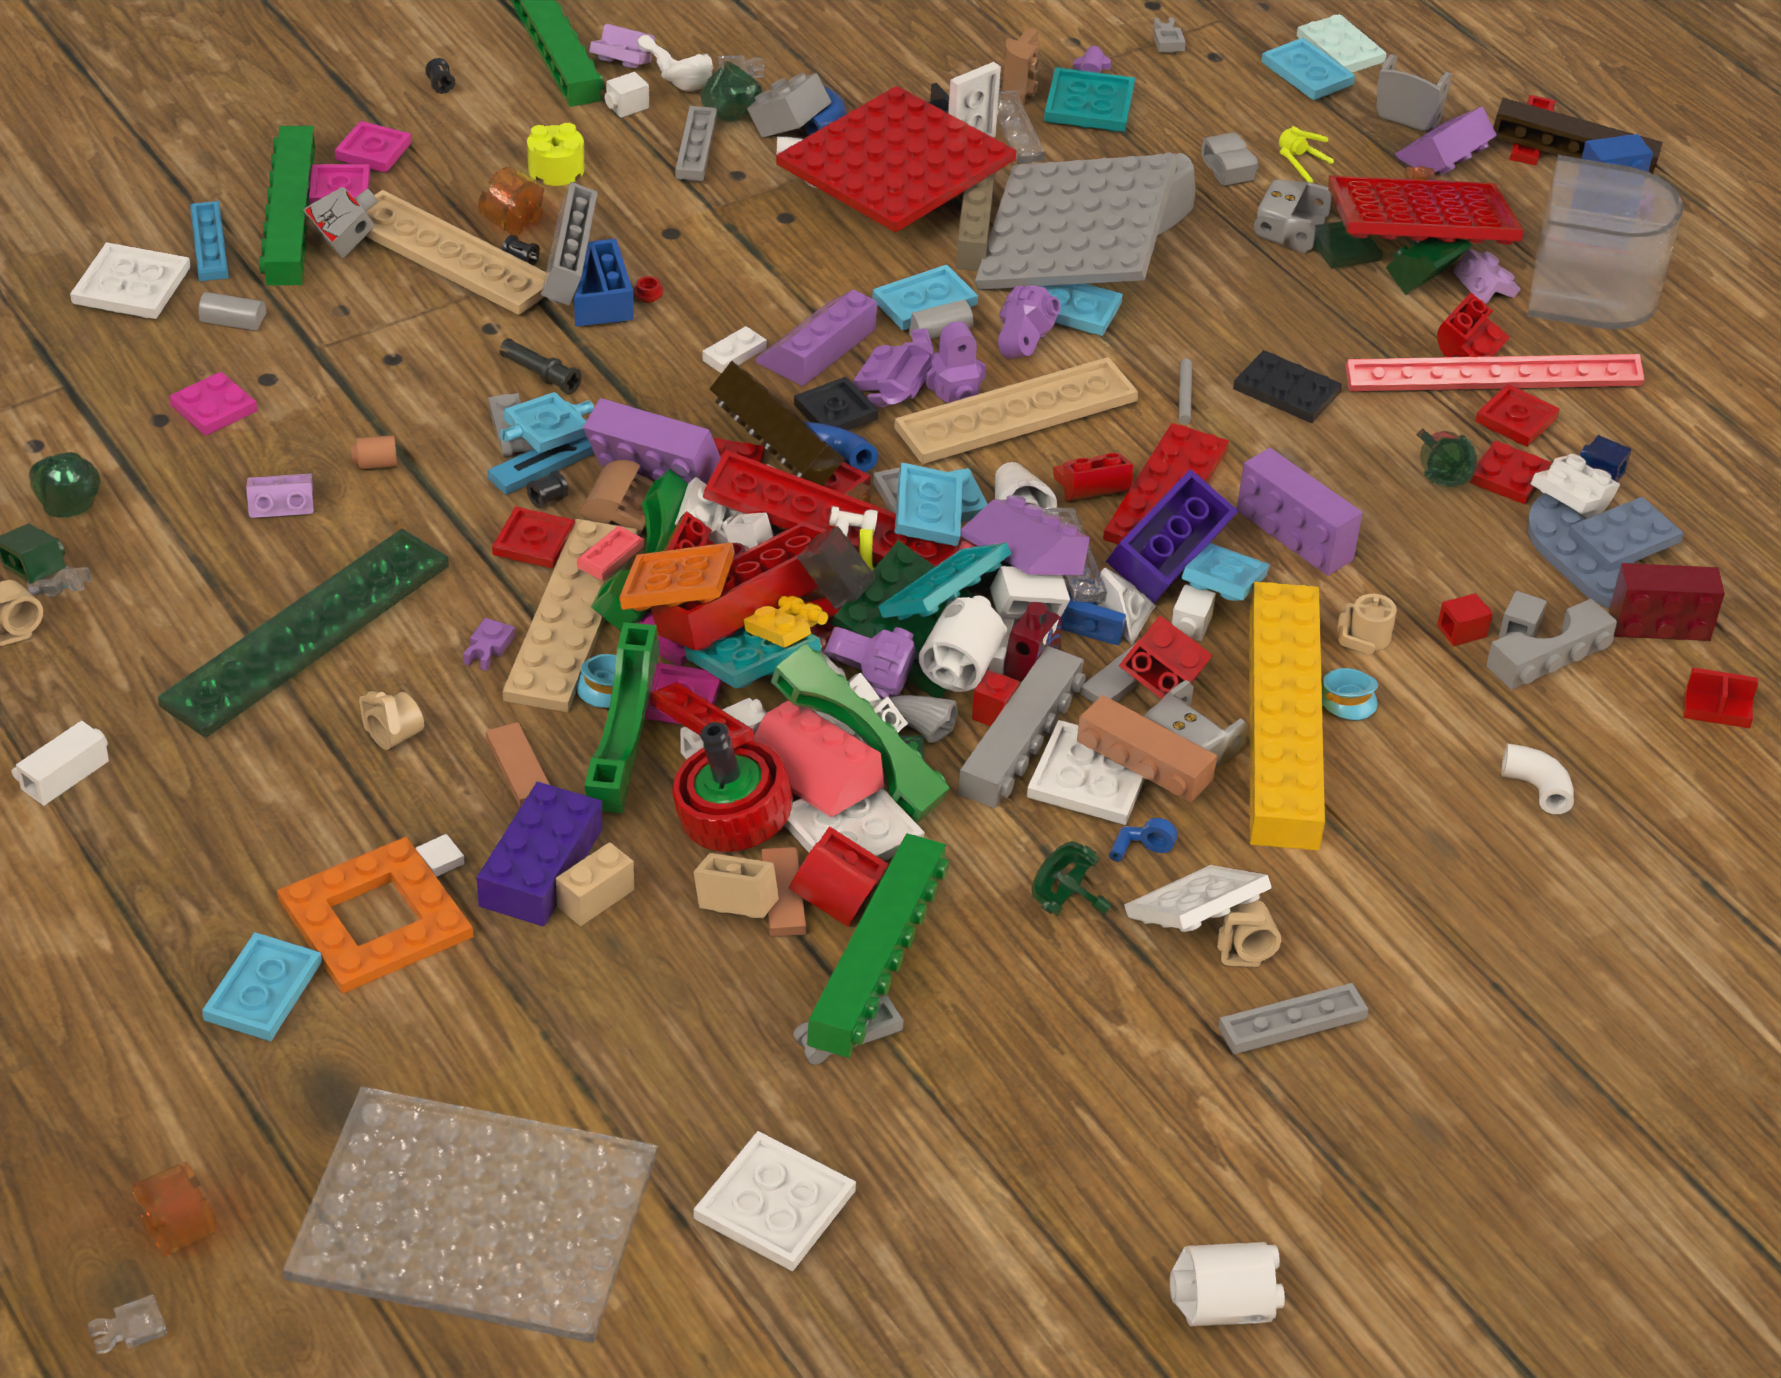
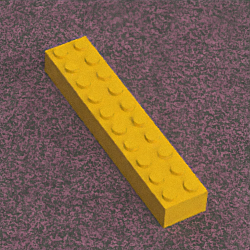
[1249,582,1325,851]

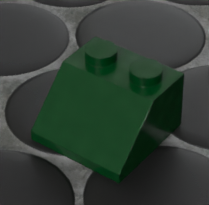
[1385,237,1473,295]

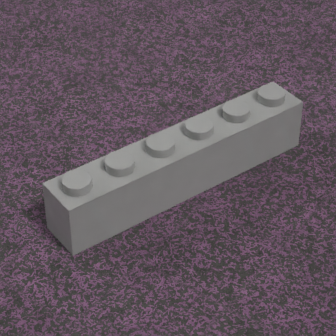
[541,182,598,306]
[958,646,1086,808]

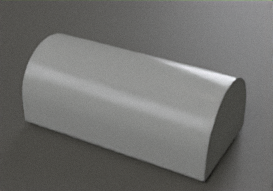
[198,292,267,331]
[909,299,973,339]

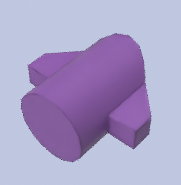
[1073,46,1112,73]

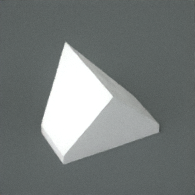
[1096,568,1156,645]

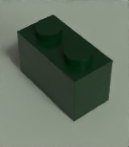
[0,523,66,583]

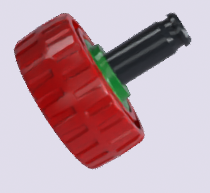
[672,722,793,852]

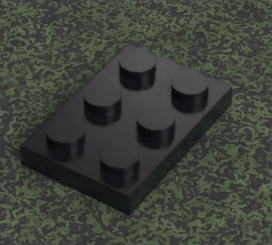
[1233,350,1342,423]

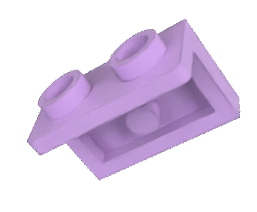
[589,24,655,68]
[1453,249,1521,304]

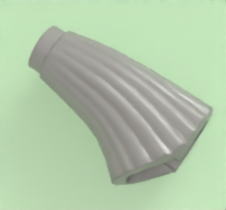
[889,695,957,743]

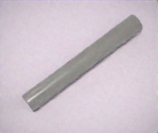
[1179,359,1192,425]

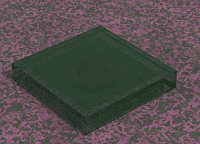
[1305,221,1383,268]

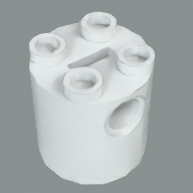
[919,595,1007,692]
[1170,1242,1285,1327]

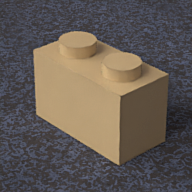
[556,842,634,927]
[694,853,779,918]

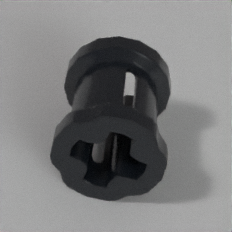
[425,58,455,94]
[501,235,540,266]
[526,471,569,508]

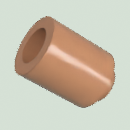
[351,435,397,469]

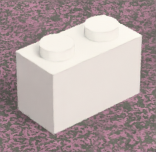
[990,566,1070,619]

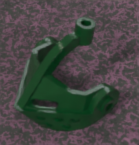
[1032,841,1112,916]

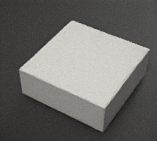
[415,834,464,877]

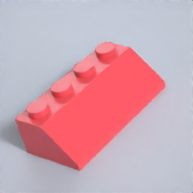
[753,701,884,818]

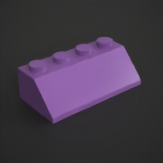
[756,289,877,386]
[960,495,1090,575]

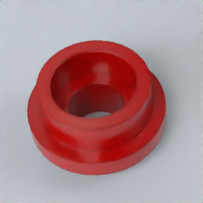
[634,276,663,303]

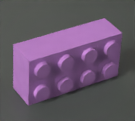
[583,398,721,485]
[1237,448,1363,576]

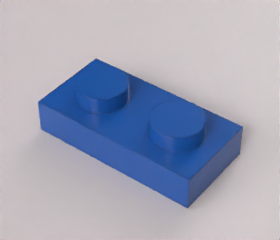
[1061,598,1126,646]

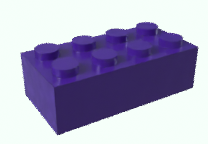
[1106,469,1238,604]
[476,781,602,927]

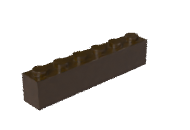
[1493,98,1663,181]
[709,361,845,486]

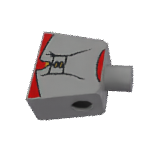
[303,187,378,259]

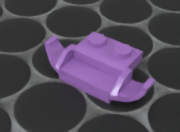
[853,328,935,407]

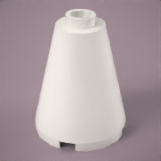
[995,462,1058,516]

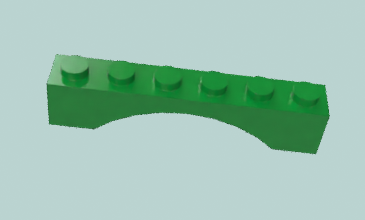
[591,469,688,631]
[584,622,660,814]
[771,643,950,824]

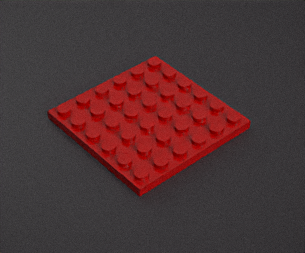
[776,86,1016,233]
[1328,175,1523,245]

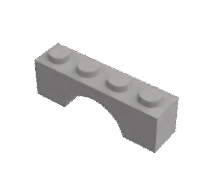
[1486,598,1617,690]

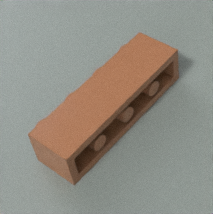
[1077,695,1217,802]

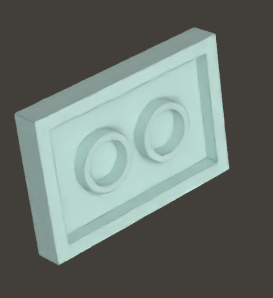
[1296,14,1387,72]

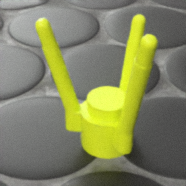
[1279,126,1334,183]

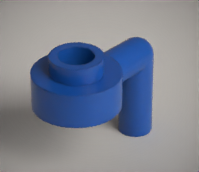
[1109,818,1178,862]

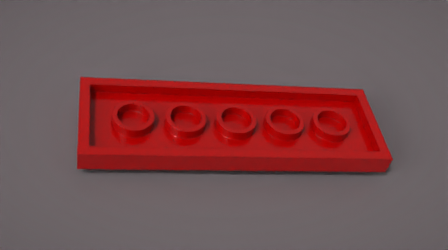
[1103,423,1229,544]

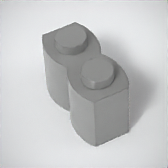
[1201,132,1258,186]

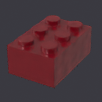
[1609,563,1725,641]

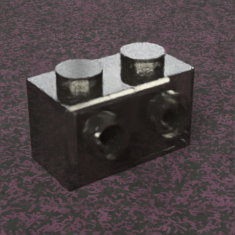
[797,526,877,609]

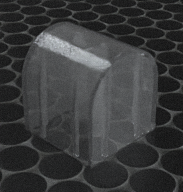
[1527,155,1683,329]

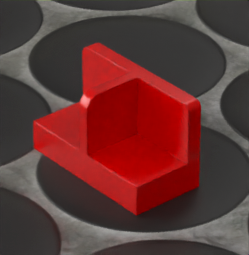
[1683,668,1758,729]

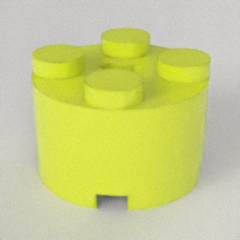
[527,123,585,186]

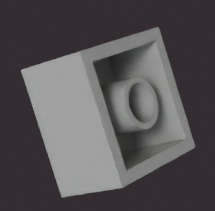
[747,73,832,138]

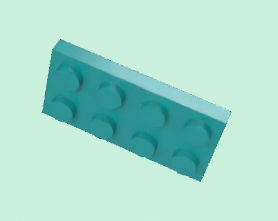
[878,542,1011,620]

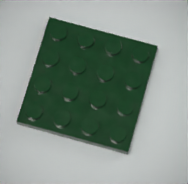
[830,540,997,698]

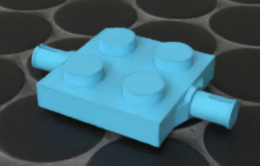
[500,392,594,453]

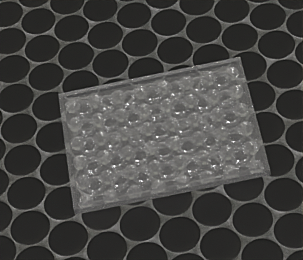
[283,1086,657,1343]

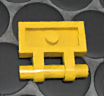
[743,596,828,648]

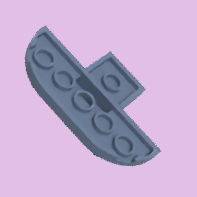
[1527,493,1684,608]

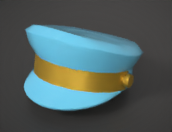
[576,654,616,708]
[1321,668,1378,721]

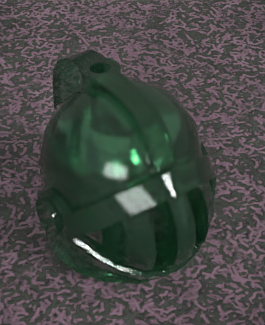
[701,61,763,121]
[1416,428,1477,487]
[29,452,101,518]

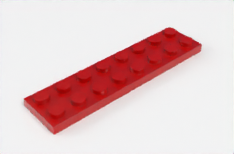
[703,450,963,567]

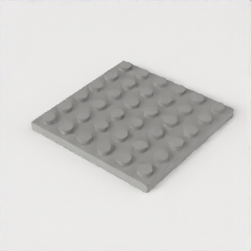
[975,154,1178,289]

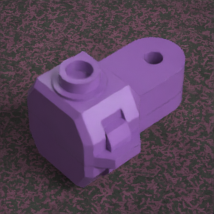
[998,285,1061,360]
[926,321,986,403]
[824,627,917,699]

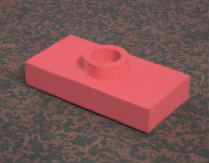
[577,525,644,581]

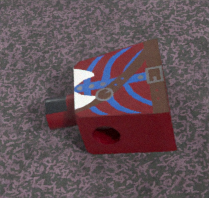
[1003,602,1061,682]

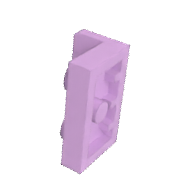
[246,474,314,518]

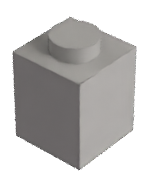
[1499,591,1547,638]

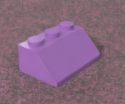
[1395,106,1497,175]

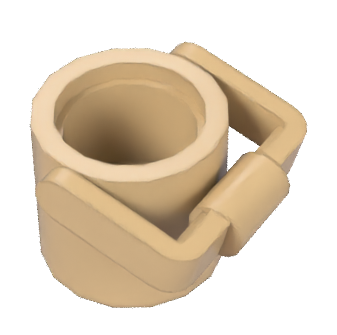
[0,580,43,646]
[1337,594,1397,654]
[359,691,424,750]
[1217,900,1281,967]

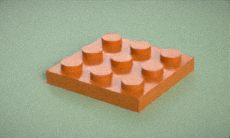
[619,542,735,611]

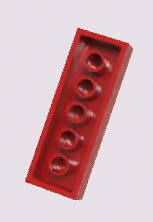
[651,522,851,651]

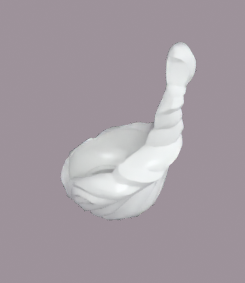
[637,35,713,92]

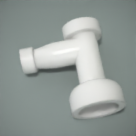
[829,506,878,546]

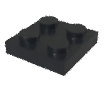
[794,376,878,431]

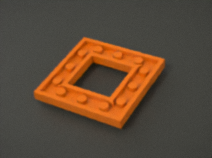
[277,836,474,994]

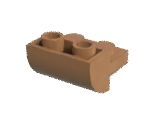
[1002,27,1040,106]
[579,460,653,535]

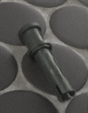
[499,338,582,394]

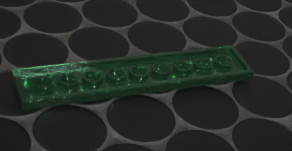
[158,528,449,738]

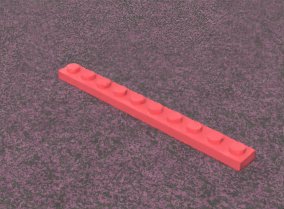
[1346,354,1644,391]

